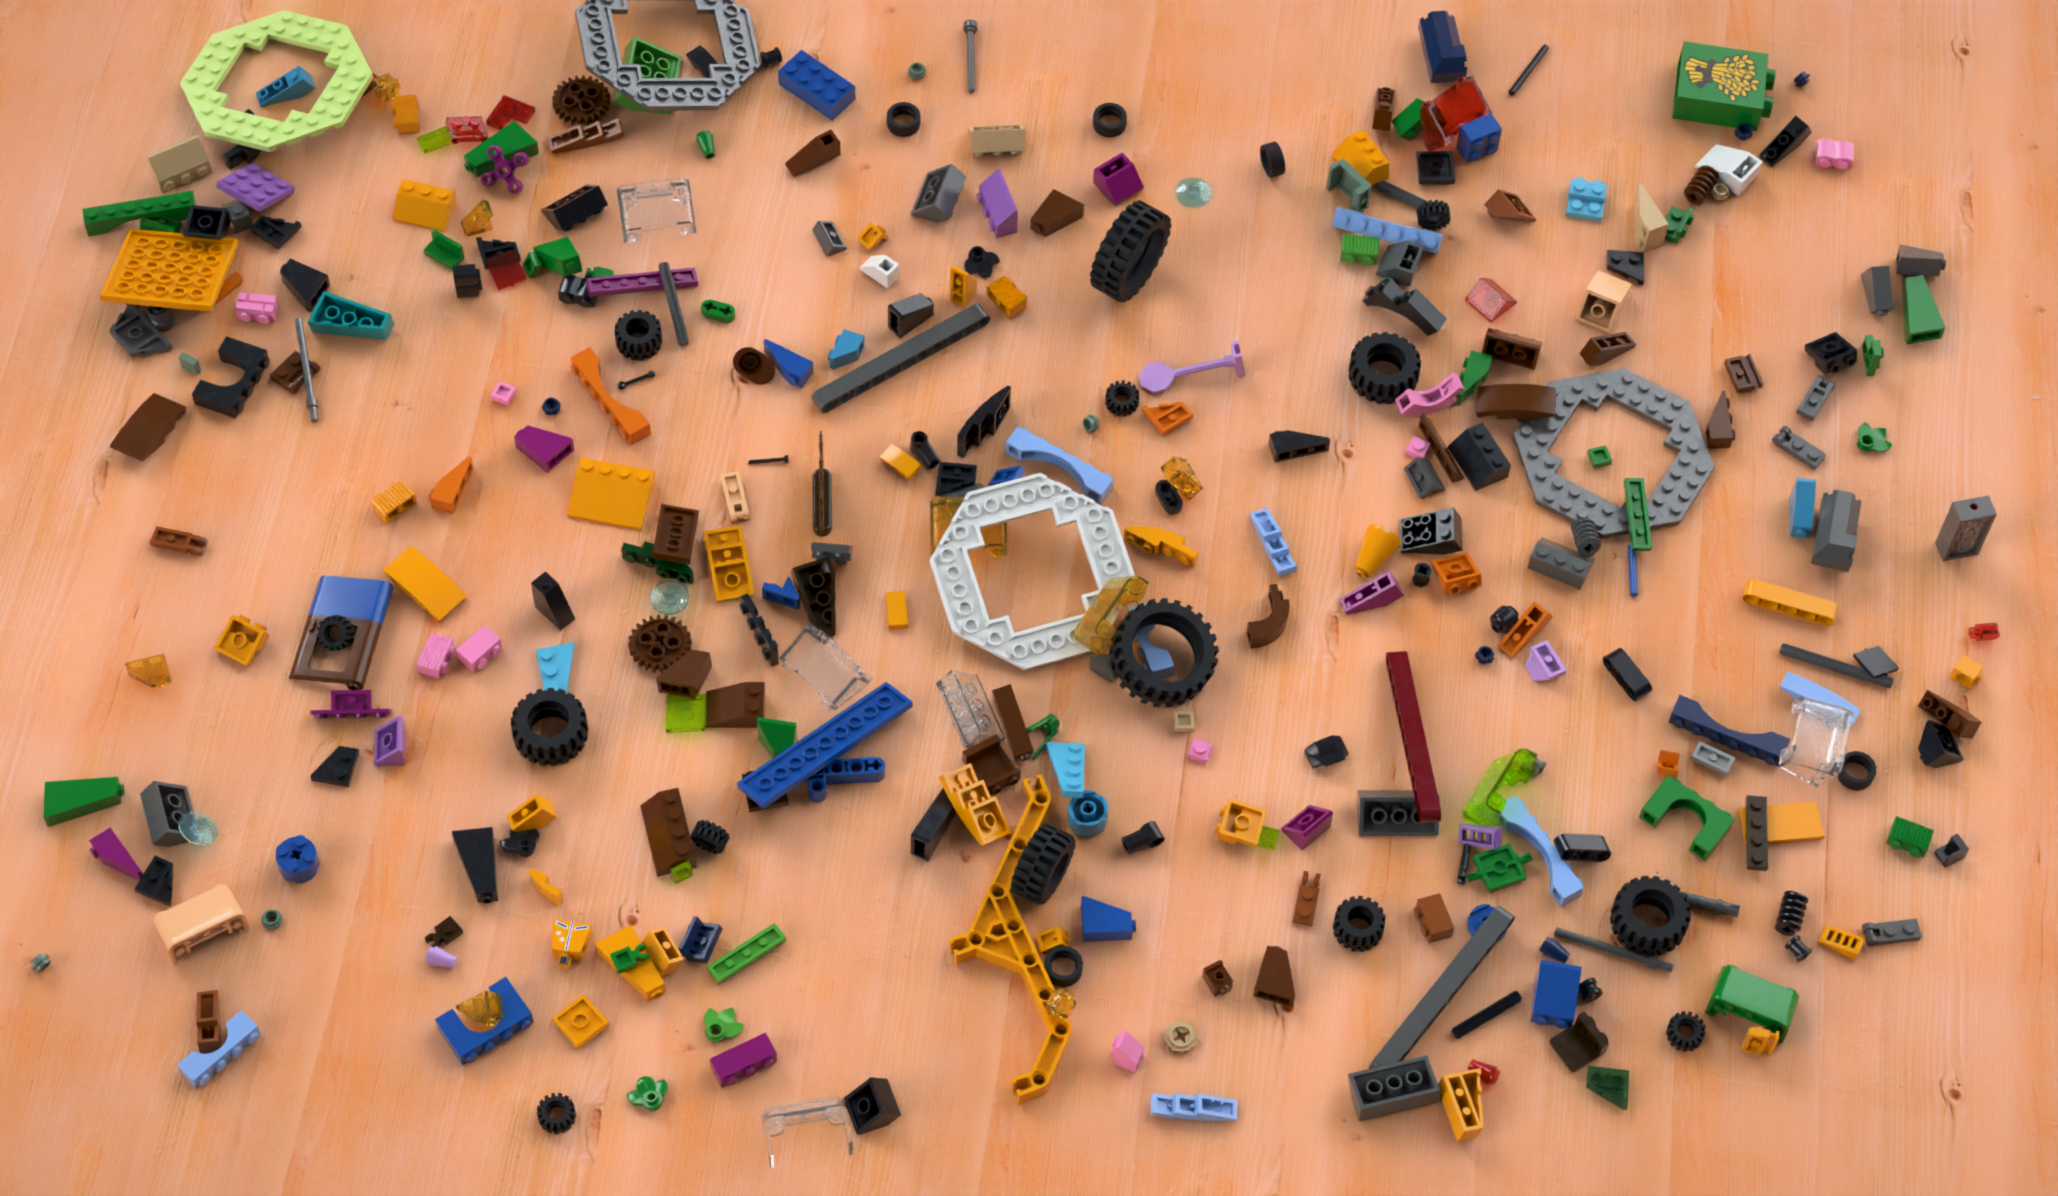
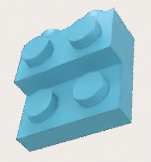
[1565,177,1607,222]

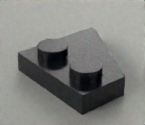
[250,216,302,250]
[1606,250,1644,285]
[935,462,977,496]
[311,746,359,787]
[135,855,174,907]

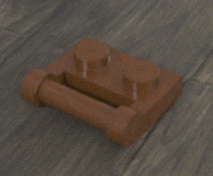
[270,350,321,394]

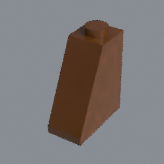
[1030,189,1084,237]
[656,649,712,699]
[1253,945,1295,1008]

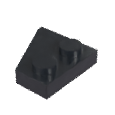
[476,237,521,269]

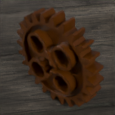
[552,75,611,126]
[628,614,692,673]

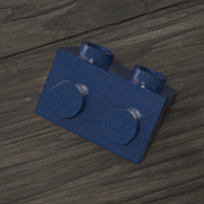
[679,916,723,963]

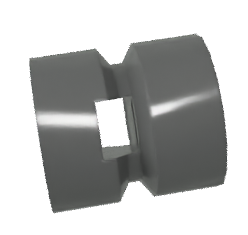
[146,306,175,332]

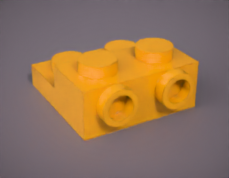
[213,614,270,667]
[1214,798,1267,848]

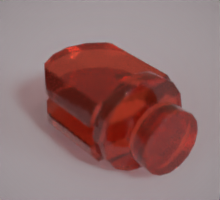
[1968,623,2000,641]

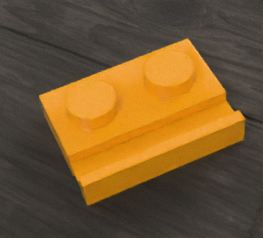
[1741,1026,1779,1056]

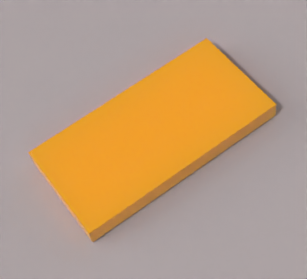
[1737,801,1824,846]

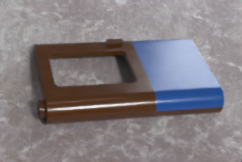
[289,575,394,690]

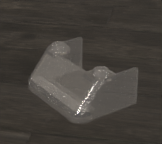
[762,1095,853,1168]

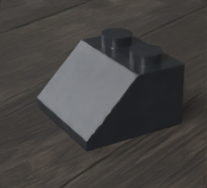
[183,205,231,240]
[843,1077,901,1135]

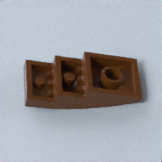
[1476,384,1556,422]
[110,393,186,462]

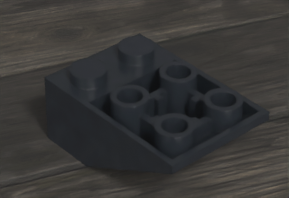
[1400,507,1463,555]

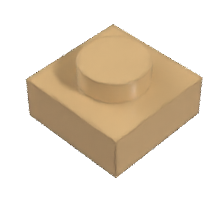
[1174,711,1194,732]

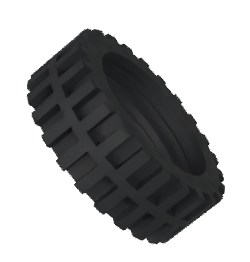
[1090,200,1171,303]
[1109,598,1219,708]

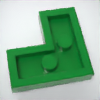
[1862,335,1884,376]

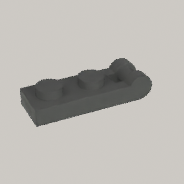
[1796,375,1836,421]
[1772,426,1826,470]
[1861,919,1922,946]

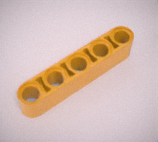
[1742,579,1838,626]

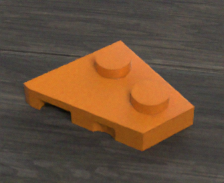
[1141,402,1193,436]

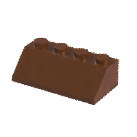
[640,788,697,877]

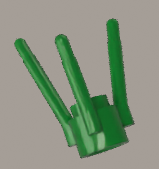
[1026,714,1060,760]

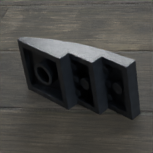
[957,386,1011,458]

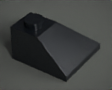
[1918,720,1964,768]

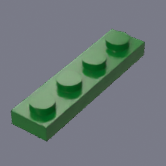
[1623,478,1652,551]

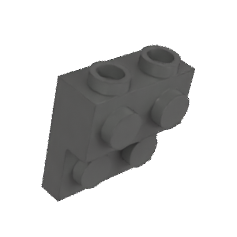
[811,542,853,565]

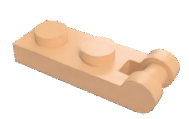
[720,471,750,522]

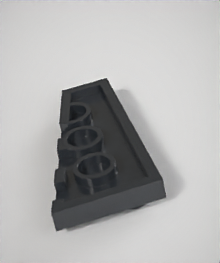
[739,593,779,667]

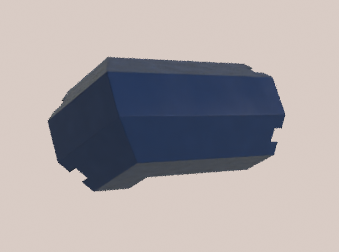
[1418,10,1467,83]

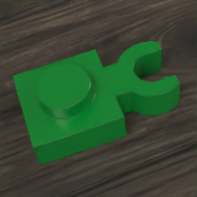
[610,944,649,974]

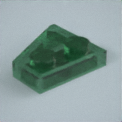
[1586,1066,1629,1110]

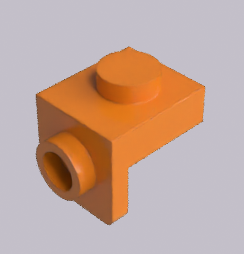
[1656,750,1680,779]

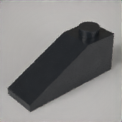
[1268,430,1330,462]

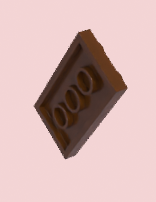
[652,504,699,565]

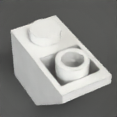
[860,255,900,289]

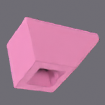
[1111,1030,1145,1073]

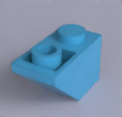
[828,329,865,369]

